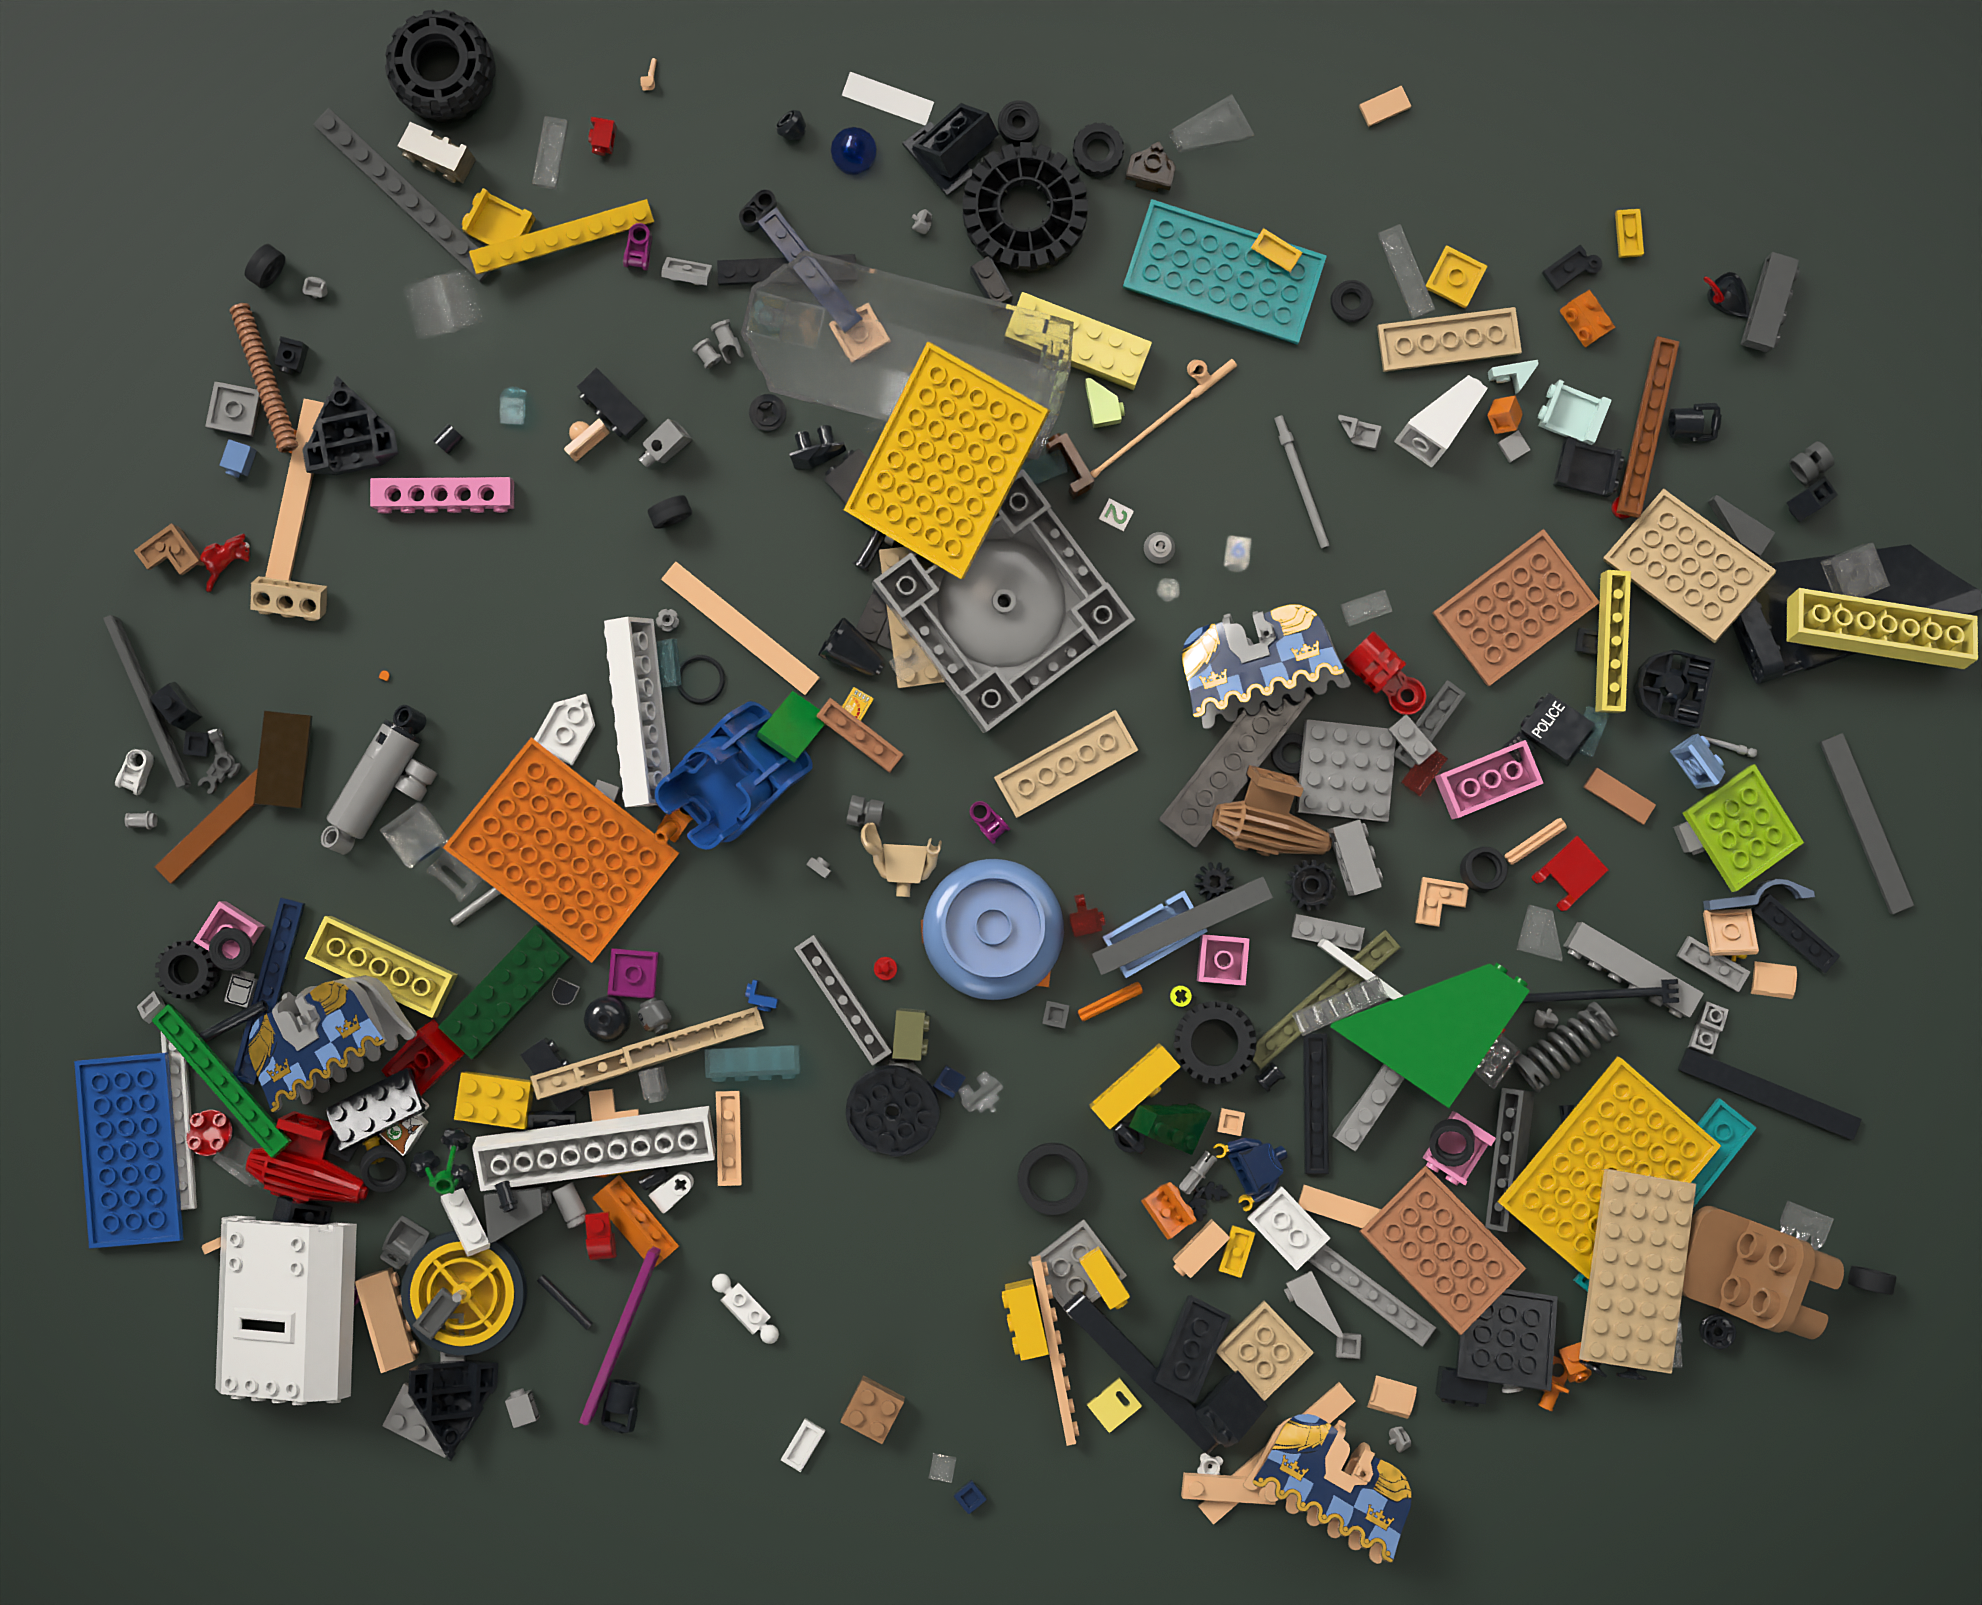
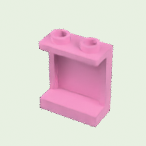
[1423,1111,1496,1186]

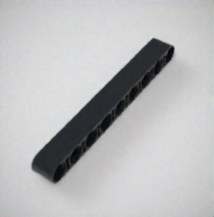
[1063,1291,1219,1455]

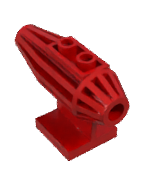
[246,1111,369,1204]

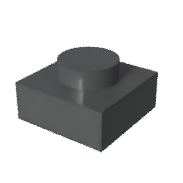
[1042,1001,1070,1028]

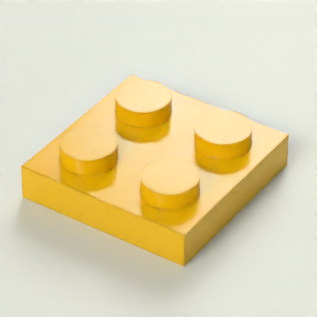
[1424,245,1487,308]

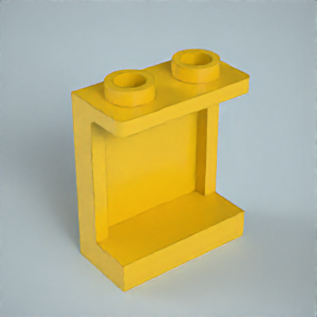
[462,188,536,245]

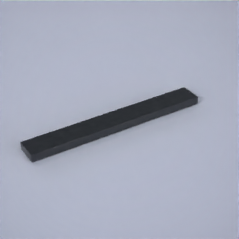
[1678,1048,1862,1141]

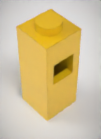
[1079,1246,1130,1310]

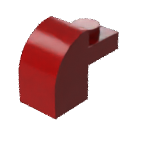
[585,1211,617,1260]

